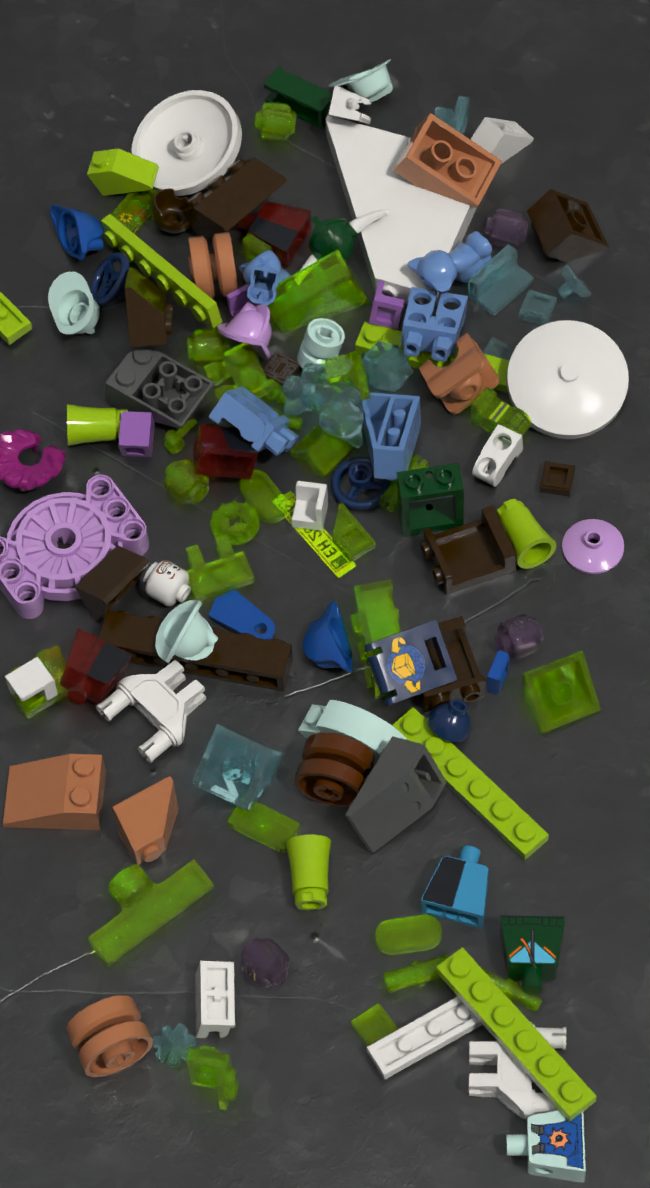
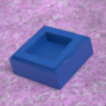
[487,650,510,695]

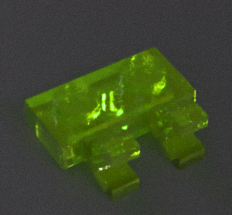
[204,343,273,400]
[186,534,255,601]

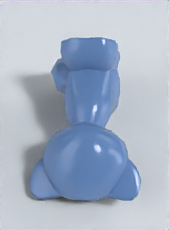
[408,231,492,293]
[239,250,291,306]

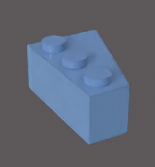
[360,392,421,481]

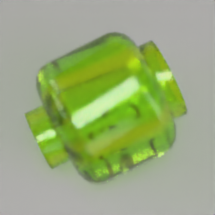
[254,102,296,141]
[187,327,231,368]
[164,459,209,504]

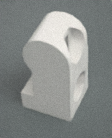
[472,424,523,487]

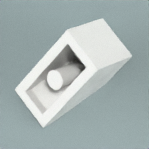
[470,117,534,164]

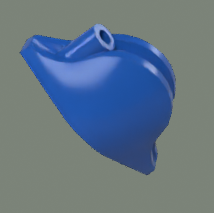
[49,204,103,260]
[303,600,353,673]

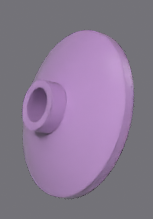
[562,519,624,574]

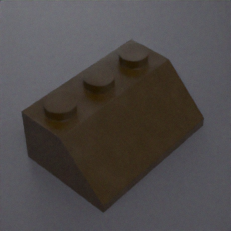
[182,157,287,239]
[125,267,174,347]

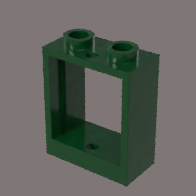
[396,463,464,537]

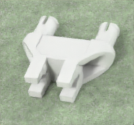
[96,659,206,763]
[469,1022,566,1119]

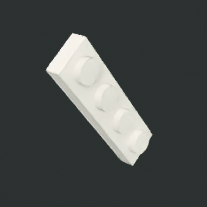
[367,997,483,1080]

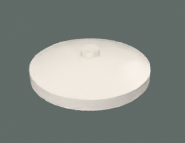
[132,90,242,196]
[507,320,629,439]

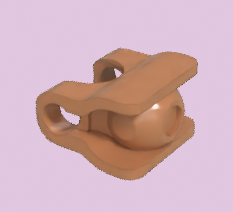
[419,333,499,415]

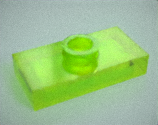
[227,796,301,855]

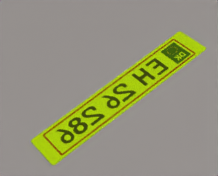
[273,491,356,578]

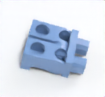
[401,287,468,362]
[208,386,299,456]

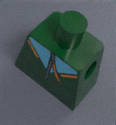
[500,915,565,995]

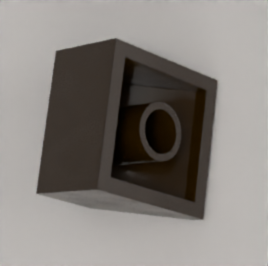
[527,189,609,262]

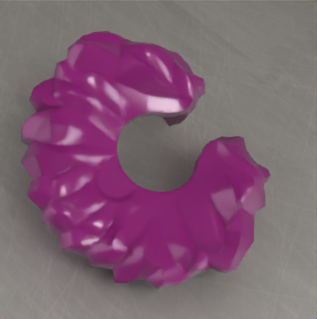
[0,429,66,491]

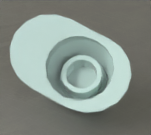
[329,59,393,102]
[48,272,100,335]

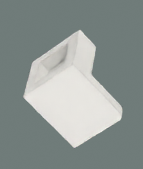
[292,481,328,531]
[5,657,58,701]

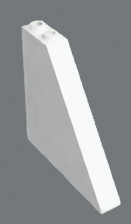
[326,115,476,305]

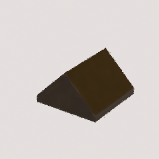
[75,545,150,622]

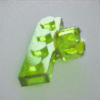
[88,859,214,966]

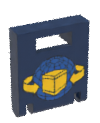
[364,619,458,706]

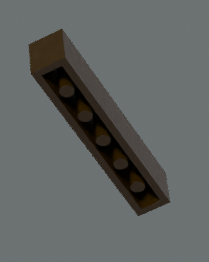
[97,610,293,692]

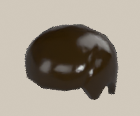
[151,188,191,234]

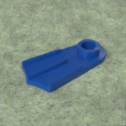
[208,589,276,640]

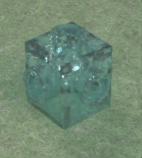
[359,341,413,392]

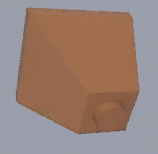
[112,776,179,866]

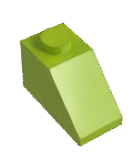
[87,148,159,196]

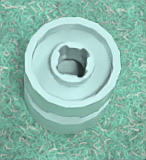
[297,318,345,375]

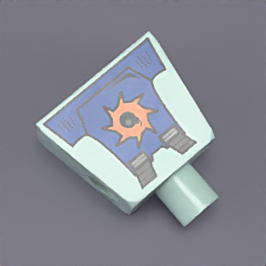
[506,1110,586,1182]

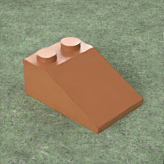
[393,113,502,208]
[3,754,106,831]

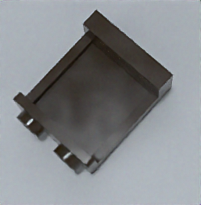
[420,505,517,595]
[418,616,486,712]

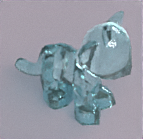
[282,358,364,448]

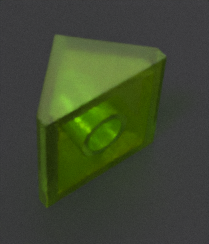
[522,651,601,733]

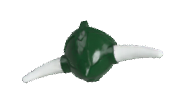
[292,209,389,292]

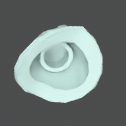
[155,600,218,664]

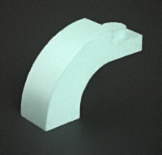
[298,700,407,766]

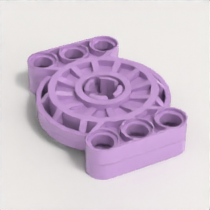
[0,474,149,619]

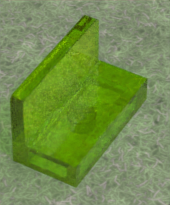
[325,350,371,401]
[290,413,364,476]

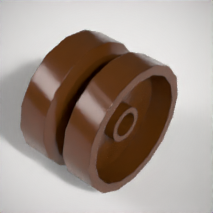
[294,733,375,808]

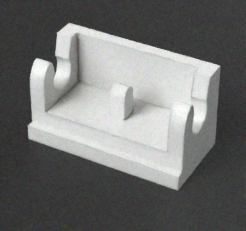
[329,86,371,125]
[195,961,235,1038]

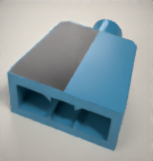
[421,845,489,929]

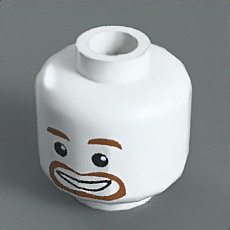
[143,560,191,607]

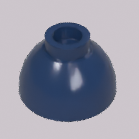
[427,699,471,742]

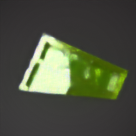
[267,250,370,333]
[350,579,401,699]

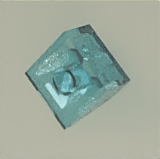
[191,724,285,811]

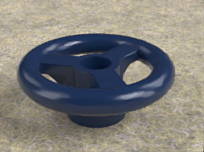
[90,252,129,307]
[331,457,392,510]

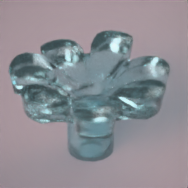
[558,264,591,299]
[152,1024,197,1067]

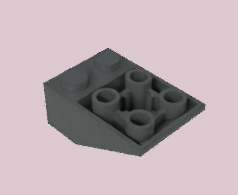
[105,346,214,429]
[345,736,447,853]

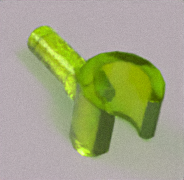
[165,418,197,454]

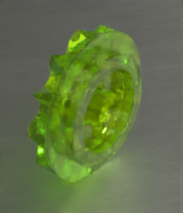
[210,499,260,545]

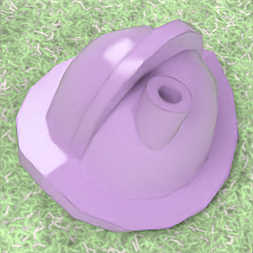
[217,302,272,360]

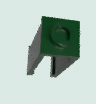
[264,65,334,129]

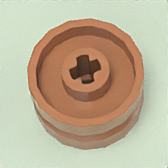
[188,232,238,299]
[65,995,154,1077]

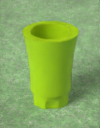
[67,404,128,446]
[496,498,556,569]
[285,835,331,911]

